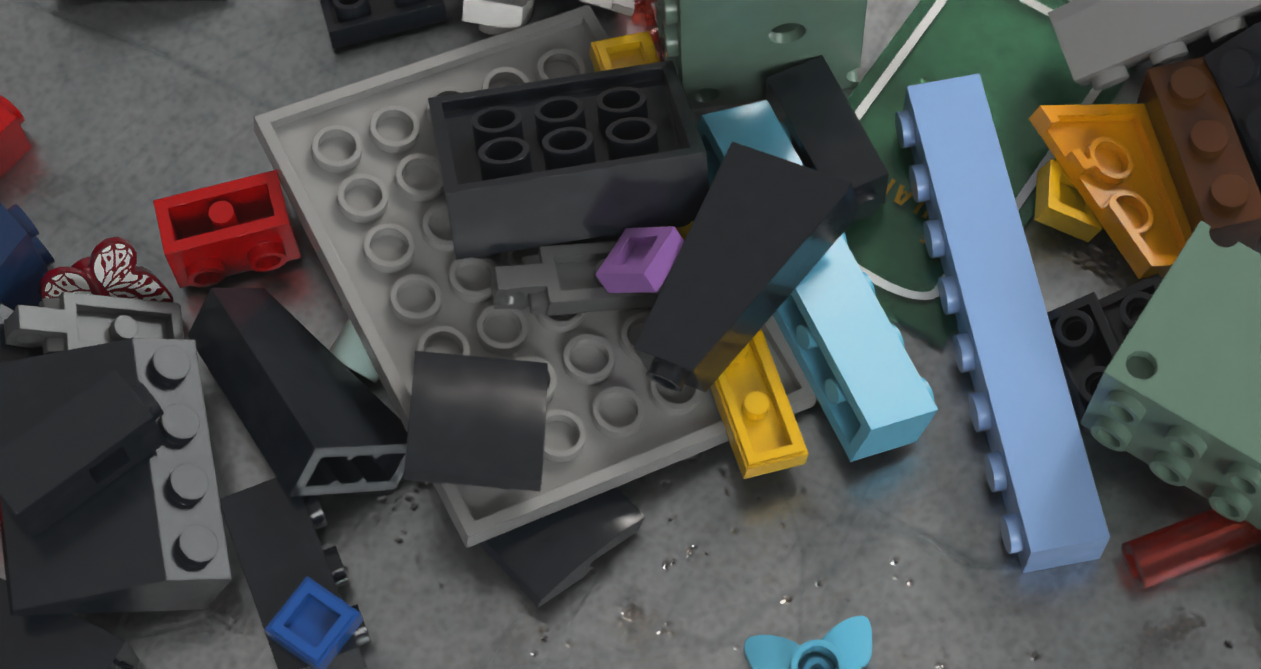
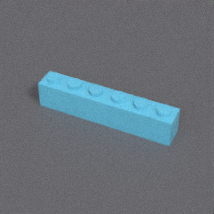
[697,100,938,462]

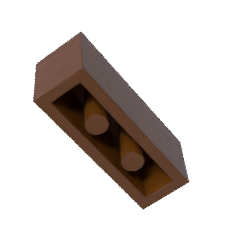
[1136,57,1261,250]

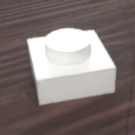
[462,0,534,35]

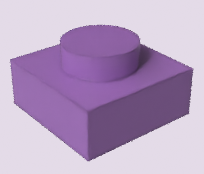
[595,227,684,293]

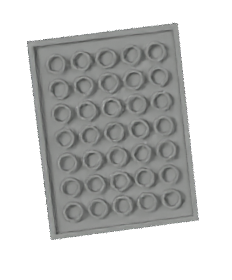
[254,4,817,548]

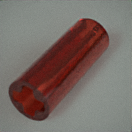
[1121,508,1261,590]

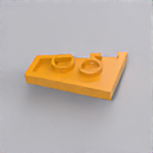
[1029,104,1192,279]

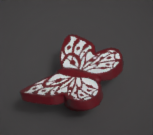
[38,237,173,303]

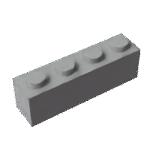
[1048,0,1261,91]

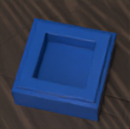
[264,576,364,669]

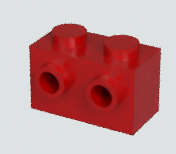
[153,169,301,288]

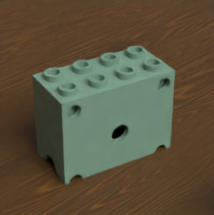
[655,0,867,109]
[1080,221,1261,530]

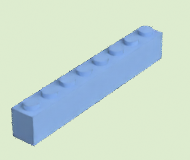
[895,73,1110,573]

